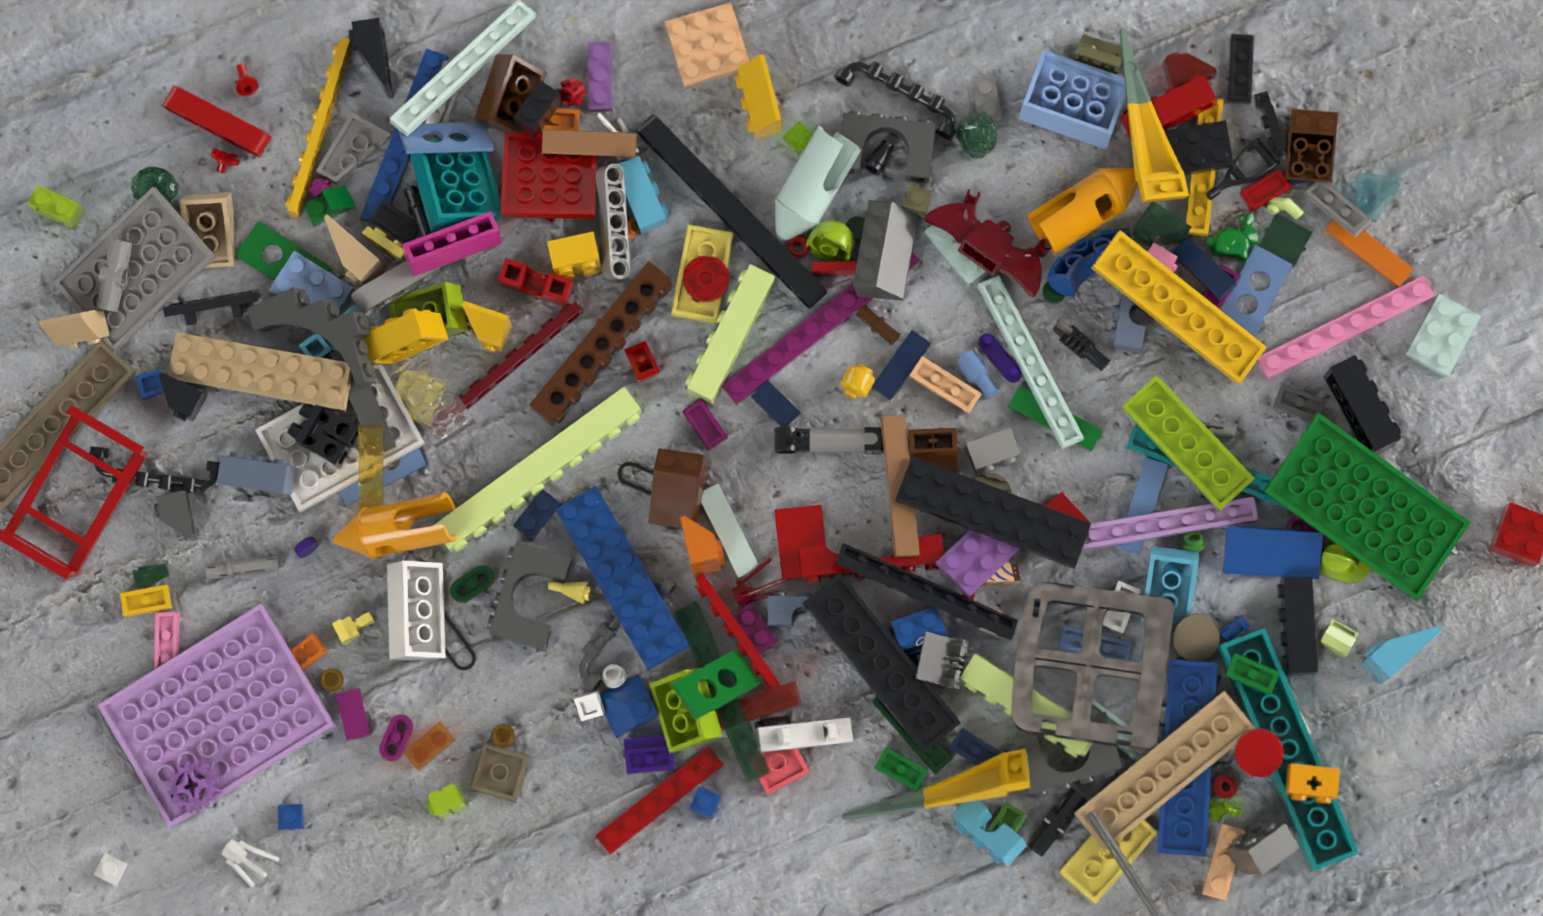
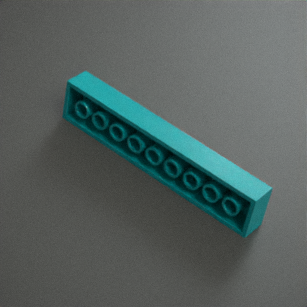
[1217,628,1359,873]

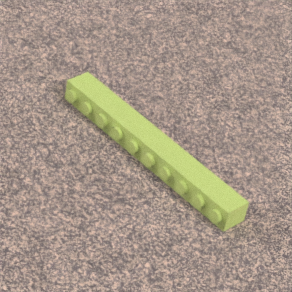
[433,387,642,552]

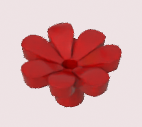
[211,148,240,173]

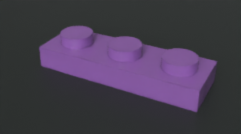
[588,42,613,112]

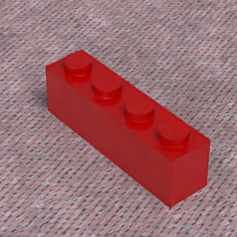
[1120,75,1218,140]

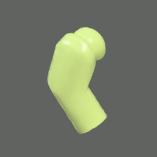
[1267,198,1304,220]

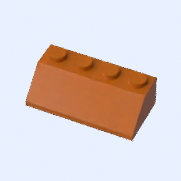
[680,516,725,578]

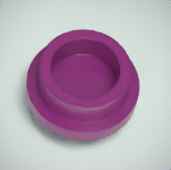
[308,178,330,198]

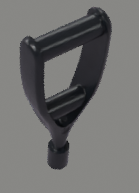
[1206,138,1280,200]

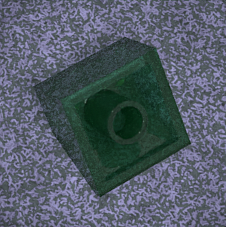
[1132,202,1192,247]

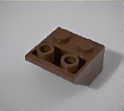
[908,428,958,473]

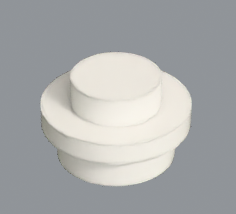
[602,664,626,688]

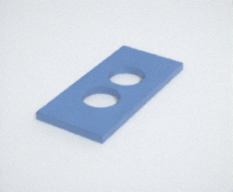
[398,122,494,154]
[1221,245,1293,336]
[339,448,427,506]

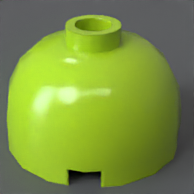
[806,220,855,262]

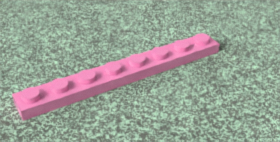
[1257,275,1435,380]

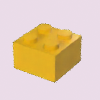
[547,232,602,279]

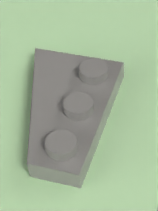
[316,112,392,184]

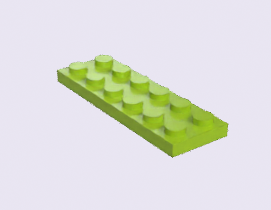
[1121,375,1255,512]

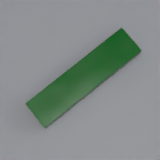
[1008,386,1103,452]

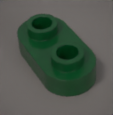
[450,565,495,603]

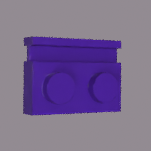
[623,735,675,775]

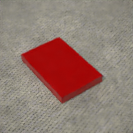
[774,505,826,581]

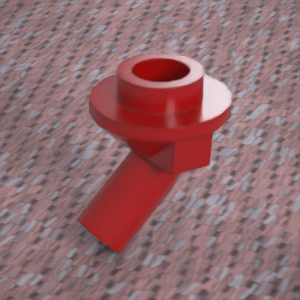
[235,63,259,96]

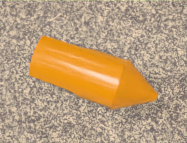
[1027,168,1138,256]
[333,492,458,559]

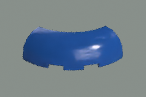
[1047,228,1131,297]

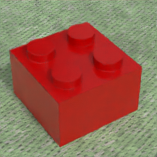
[1489,502,1543,568]

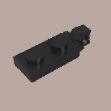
[1254,91,1286,157]

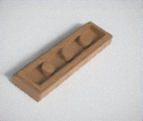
[542,129,637,157]

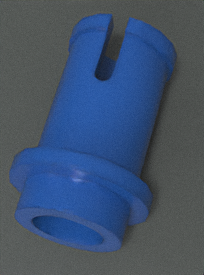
[1219,614,1250,643]

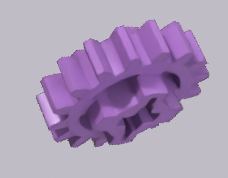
[166,760,221,813]

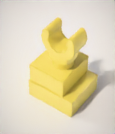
[332,612,374,646]

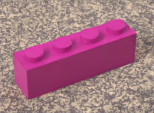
[403,211,501,277]

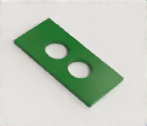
[235,221,332,281]
[671,649,762,721]

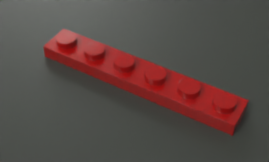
[694,573,785,698]
[595,746,724,855]

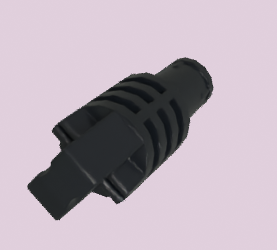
[1053,320,1111,372]

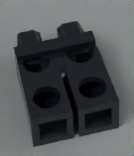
[287,403,362,469]

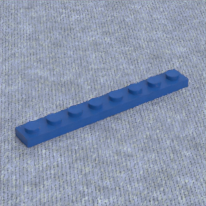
[360,48,449,226]

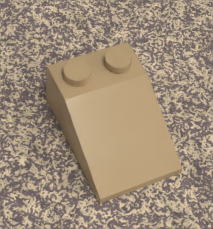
[180,192,235,268]
[324,215,385,289]

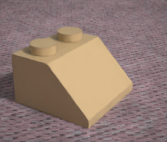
[39,309,109,349]

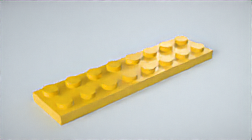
[1091,230,1267,385]

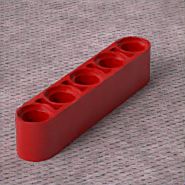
[161,85,272,158]

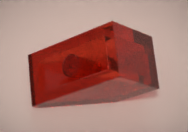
[1162,52,1217,88]

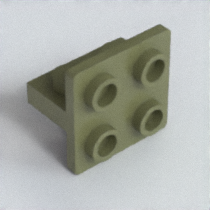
[1073,34,1123,75]

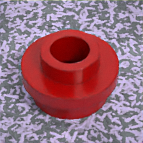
[786,236,810,259]
[1213,775,1237,799]

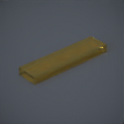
[358,425,384,511]

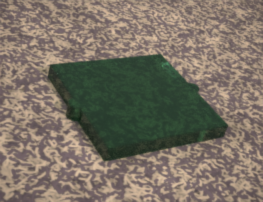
[1259,214,1312,266]

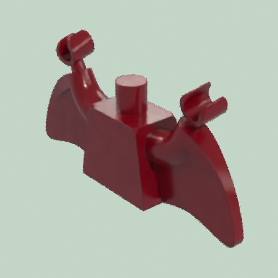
[924,189,1051,297]

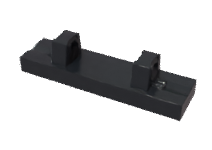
[163,289,260,326]

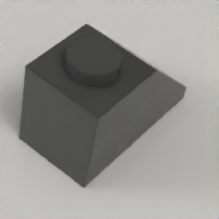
[154,491,197,541]

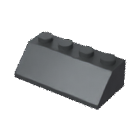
[853,200,919,301]

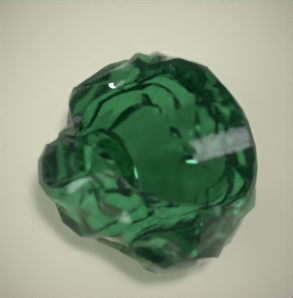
[956,110,997,159]
[131,166,179,202]

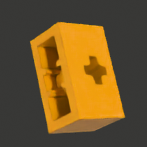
[1285,764,1340,804]

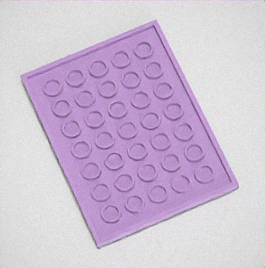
[97,604,336,828]

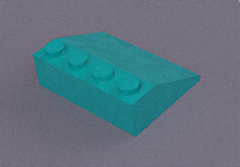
[410,139,503,233]

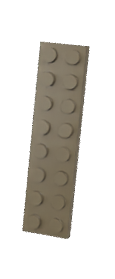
[0,341,136,511]

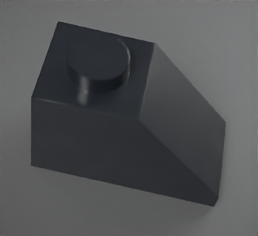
[159,372,207,422]

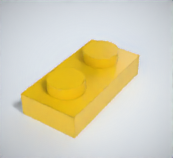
[120,585,172,618]

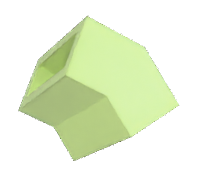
[1318,619,1358,658]

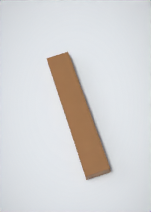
[880,415,920,558]

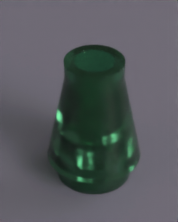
[132,563,169,589]

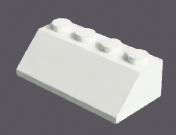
[387,561,445,660]

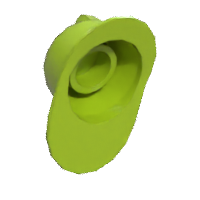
[1320,540,1370,583]

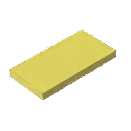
[671,225,734,324]
[1058,820,1158,905]

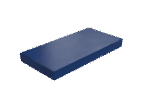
[1223,525,1323,579]

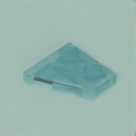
[1354,173,1403,223]

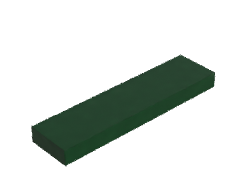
[872,697,953,775]

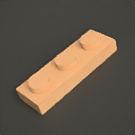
[909,356,982,415]
[1201,824,1245,901]

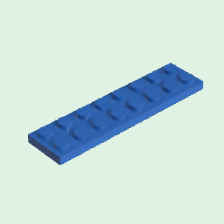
[555,486,690,670]
[1157,660,1217,857]

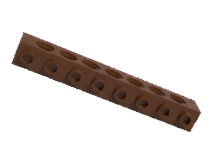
[529,261,672,427]

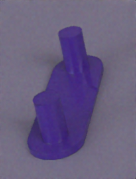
[978,334,1022,383]

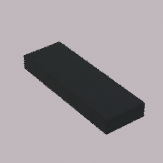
[1227,34,1254,104]

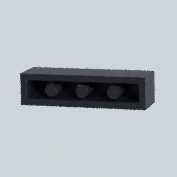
[1277,577,1318,676]

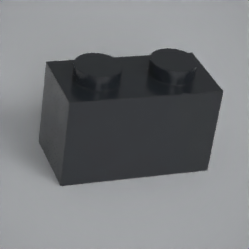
[513,81,562,139]

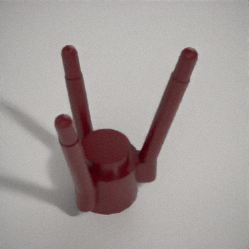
[732,557,785,605]

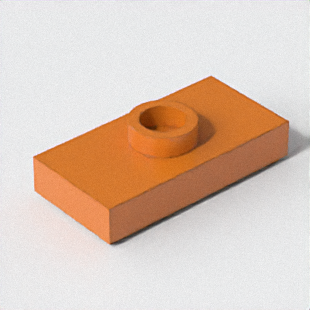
[291,633,328,671]

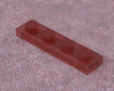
[715,681,803,731]

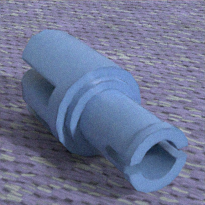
[958,351,999,400]

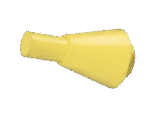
[548,580,593,605]

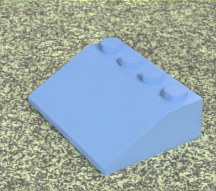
[1018,50,1126,149]

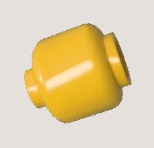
[840,363,875,400]

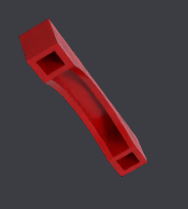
[798,534,944,583]

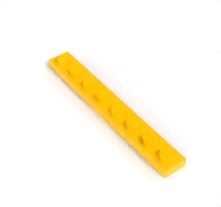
[285,37,353,219]

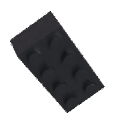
[1323,355,1401,455]

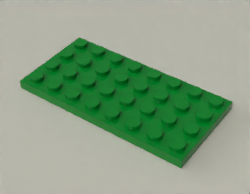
[1262,413,1471,601]

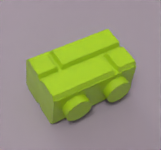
[27,184,84,230]
[425,784,467,820]

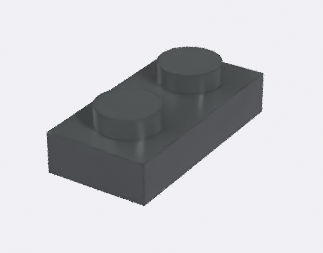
[1273,383,1327,421]

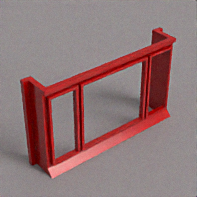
[0,405,148,580]

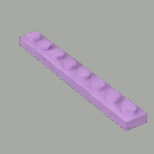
[1082,497,1259,551]

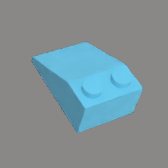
[1141,546,1199,627]
[1362,626,1443,684]

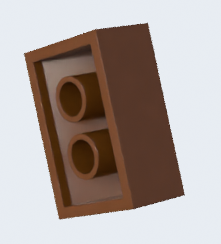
[474,54,547,132]

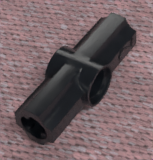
[1026,787,1087,857]

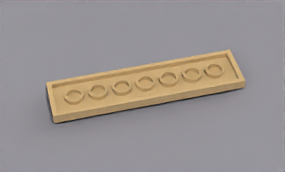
[168,332,352,411]
[1074,691,1255,851]

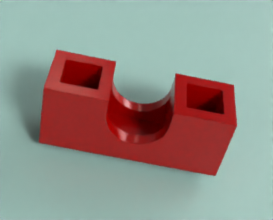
[498,258,574,307]

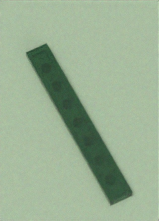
[675,601,771,784]

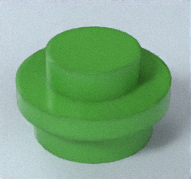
[1181,532,1205,552]

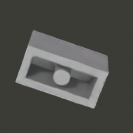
[965,427,1021,475]

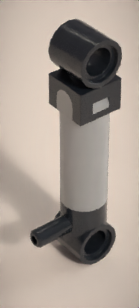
[774,426,884,455]

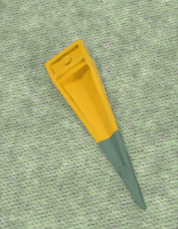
[1119,27,1189,203]
[842,749,1030,820]

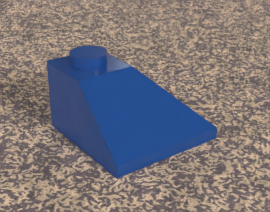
[599,674,659,739]

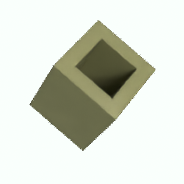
[903,184,932,219]

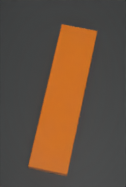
[1324,220,1414,288]

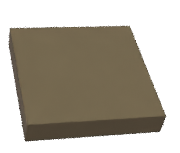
[470,743,530,803]

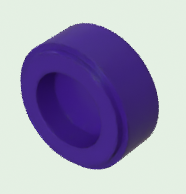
[294,537,319,558]

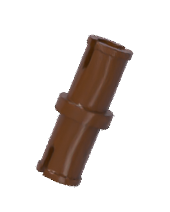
[856,304,901,345]

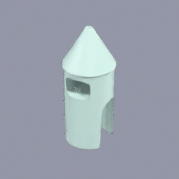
[775,125,861,244]

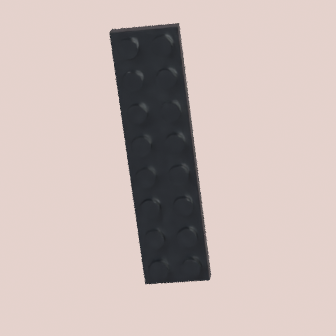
[895,456,1091,569]
[802,573,961,754]

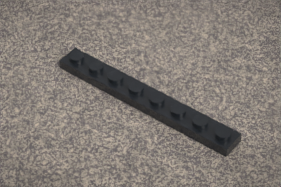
[835,543,1018,640]

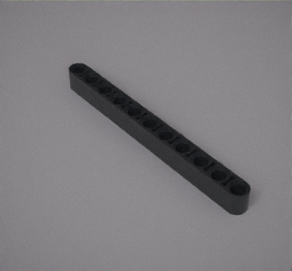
[636,114,827,309]

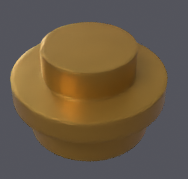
[320,668,344,692]
[491,724,515,748]

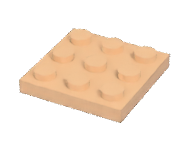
[665,2,749,88]

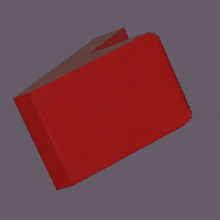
[624,341,660,383]

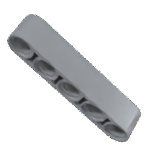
[596,164,630,280]
[351,260,458,316]

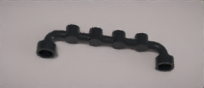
[834,61,957,141]
[89,446,220,493]

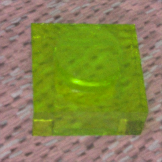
[782,121,813,155]

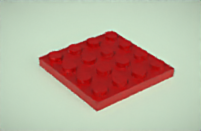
[501,132,597,219]

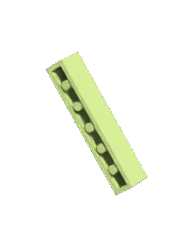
[685,264,776,405]
[960,654,1093,757]

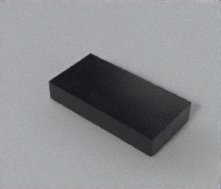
[369,200,418,243]

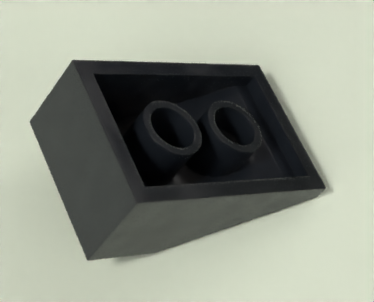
[348,18,394,98]

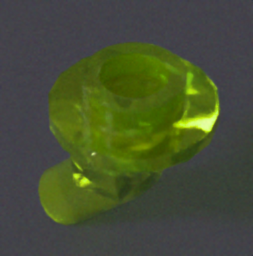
[1209,799,1242,822]

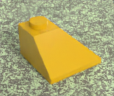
[462,301,512,353]

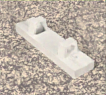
[756,718,853,753]

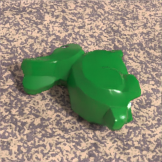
[1206,213,1259,262]

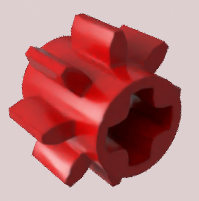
[557,77,587,107]

